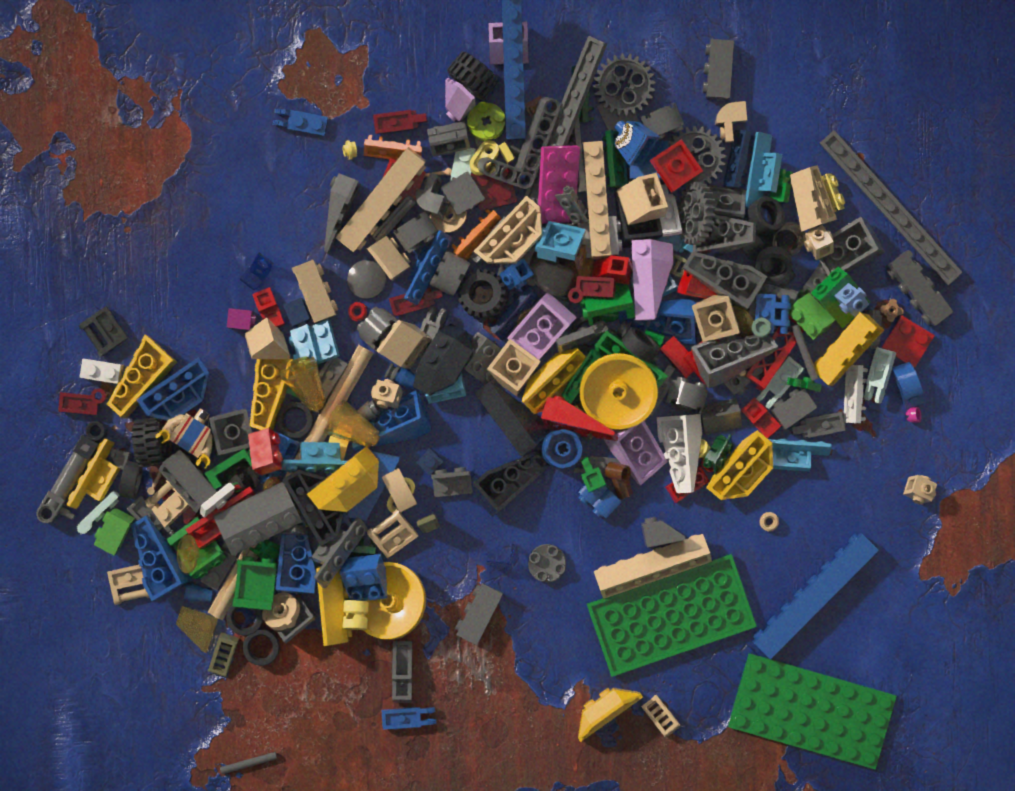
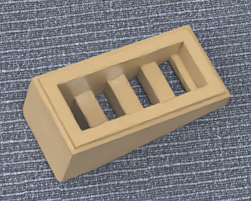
[641,695,681,737]

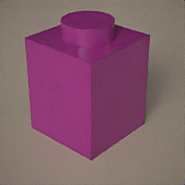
[227,308,256,330]

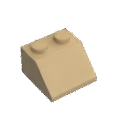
[367,236,411,281]

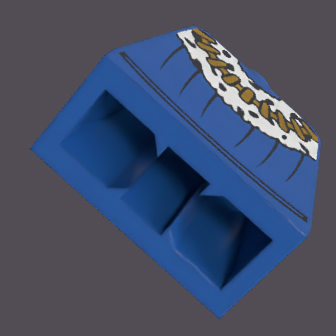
[615,121,660,166]

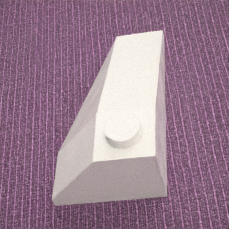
[657,414,702,493]

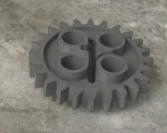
[593,53,656,116]
[670,126,726,185]
[677,182,716,245]

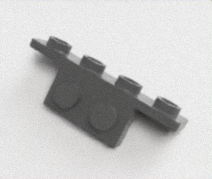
[311,517,368,588]

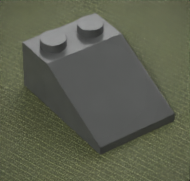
[819,217,885,276]

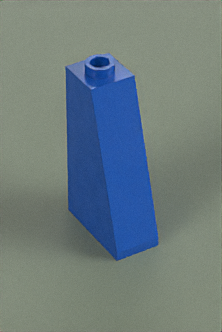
[347,450,400,522]

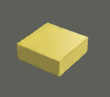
[498,142,514,164]

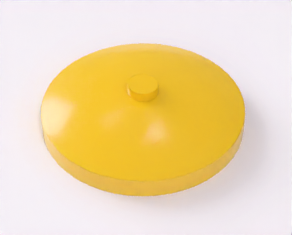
[580,354,658,429]
[363,562,426,640]

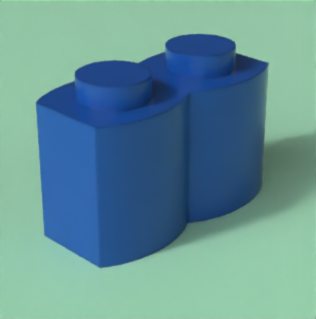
[578,485,622,519]

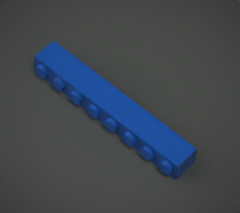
[502,0,526,139]
[752,533,879,659]

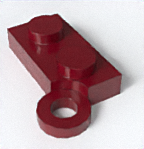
[568,276,616,303]
[58,388,107,415]

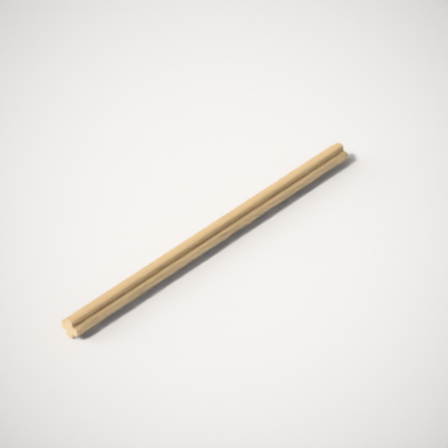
[208,345,373,620]

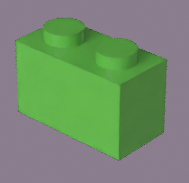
[789,293,835,340]
[94,508,135,555]

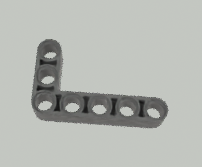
[477,97,560,189]

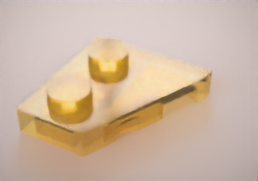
[176,606,218,653]

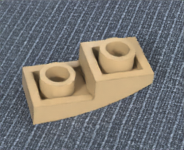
[382,468,417,513]

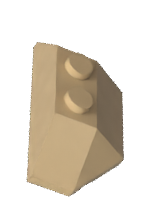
[474,196,543,263]

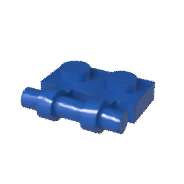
[755,294,791,334]

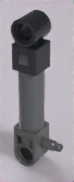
[36,421,107,523]

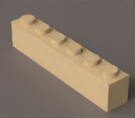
[583,141,611,260]
[336,146,426,252]
[594,534,712,599]

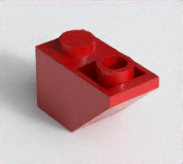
[592,255,633,284]

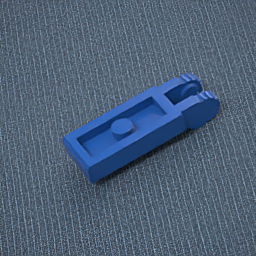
[272,108,328,136]
[381,707,436,730]

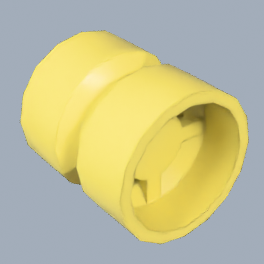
[342,600,369,630]

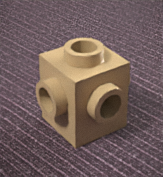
[804,225,834,260]
[371,379,403,409]
[903,475,937,505]

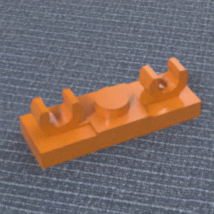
[364,135,422,160]
[452,209,502,261]

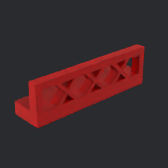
[745,315,804,391]
[185,487,256,550]

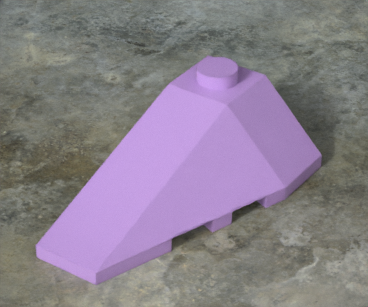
[445,78,476,122]
[632,239,673,321]

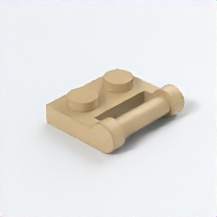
[145,480,190,527]
[366,509,418,558]
[107,565,150,605]

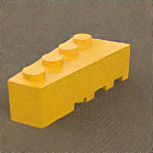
[814,312,884,386]
[107,334,178,419]
[250,359,296,431]

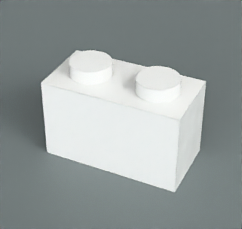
[80,359,124,384]

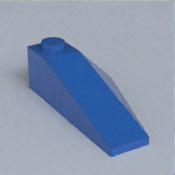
[351,391,431,450]
[276,515,316,594]

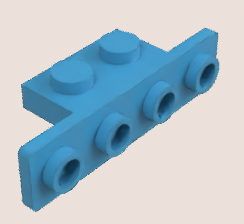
[745,132,782,210]
[769,439,832,472]
[281,442,347,473]

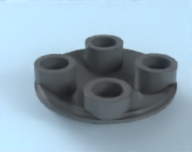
[347,260,386,298]
[528,544,566,582]

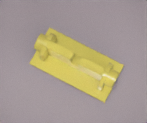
[822,173,845,212]

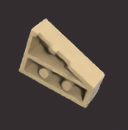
[790,165,837,232]
[292,260,338,324]

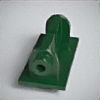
[703,434,734,475]

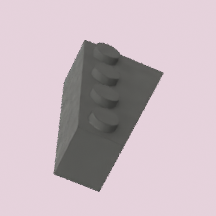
[886,250,953,327]

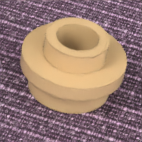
[760,512,779,531]

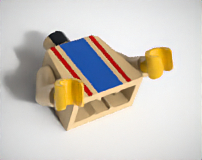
[155,408,212,469]

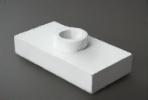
[200,483,235,518]

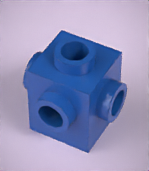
[499,258,534,290]

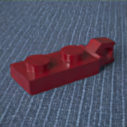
[373,110,428,134]
[389,288,443,317]

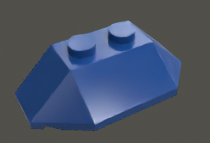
[136,357,209,421]

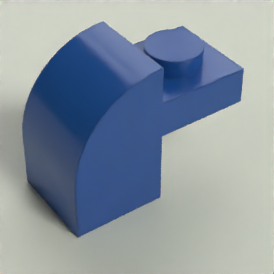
[892,362,924,410]

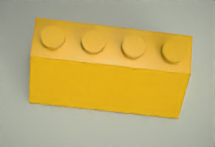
[316,566,352,646]

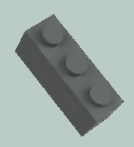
[702,39,734,100]
[159,450,217,513]
[455,582,503,645]

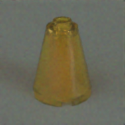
[280,356,326,411]
[324,400,380,448]

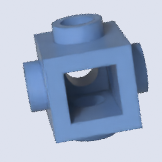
[835,283,869,317]

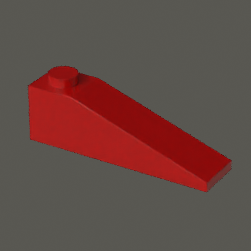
[541,396,618,441]

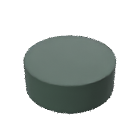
[752,318,771,337]

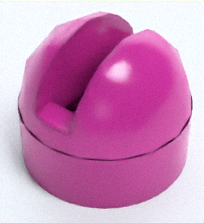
[906,407,921,423]

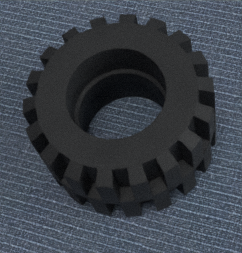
[447,51,499,100]
[458,269,509,321]
[132,418,168,468]

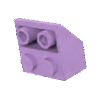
[489,22,528,65]

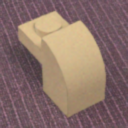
[715,101,747,143]

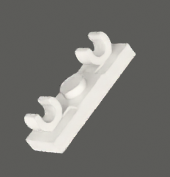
[844,365,868,423]

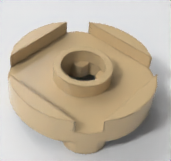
[262,592,300,631]

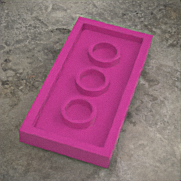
[538,145,580,224]

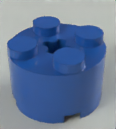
[541,429,583,468]

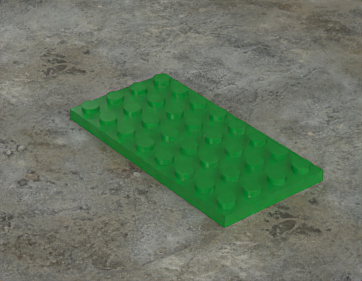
[587,554,757,677]
[728,653,897,770]

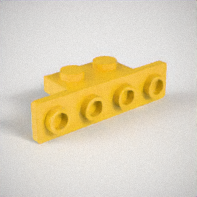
[67,439,121,509]

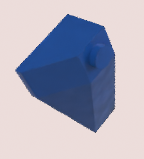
[619,299,699,344]
[131,515,192,601]

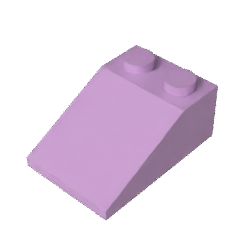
[507,292,577,360]
[604,421,668,485]

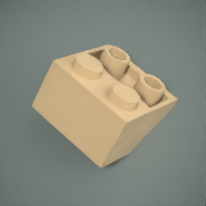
[617,173,668,225]
[376,320,431,369]

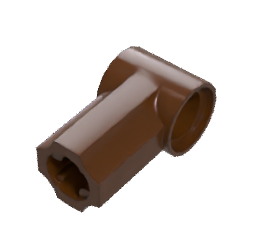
[605,462,633,499]

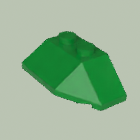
[595,330,668,389]

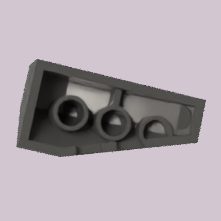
[324,173,361,254]
[682,251,767,312]

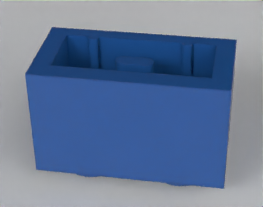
[340,554,388,601]

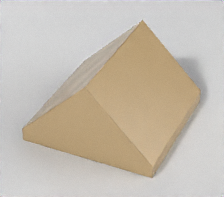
[692,295,740,342]
[245,318,290,359]

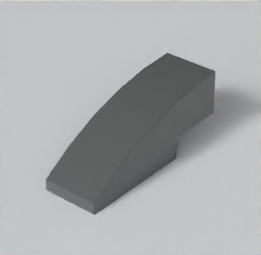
[392,641,412,703]

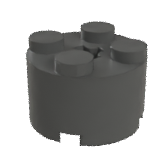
[640,102,685,139]
[393,211,438,253]
[429,251,470,296]
[357,307,398,352]
[665,377,708,414]

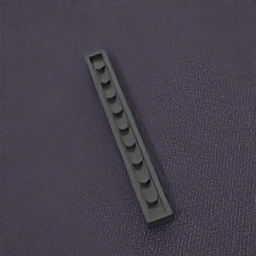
[523,36,607,205]
[819,130,962,285]

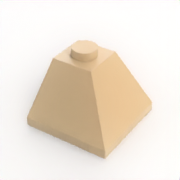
[487,339,541,396]

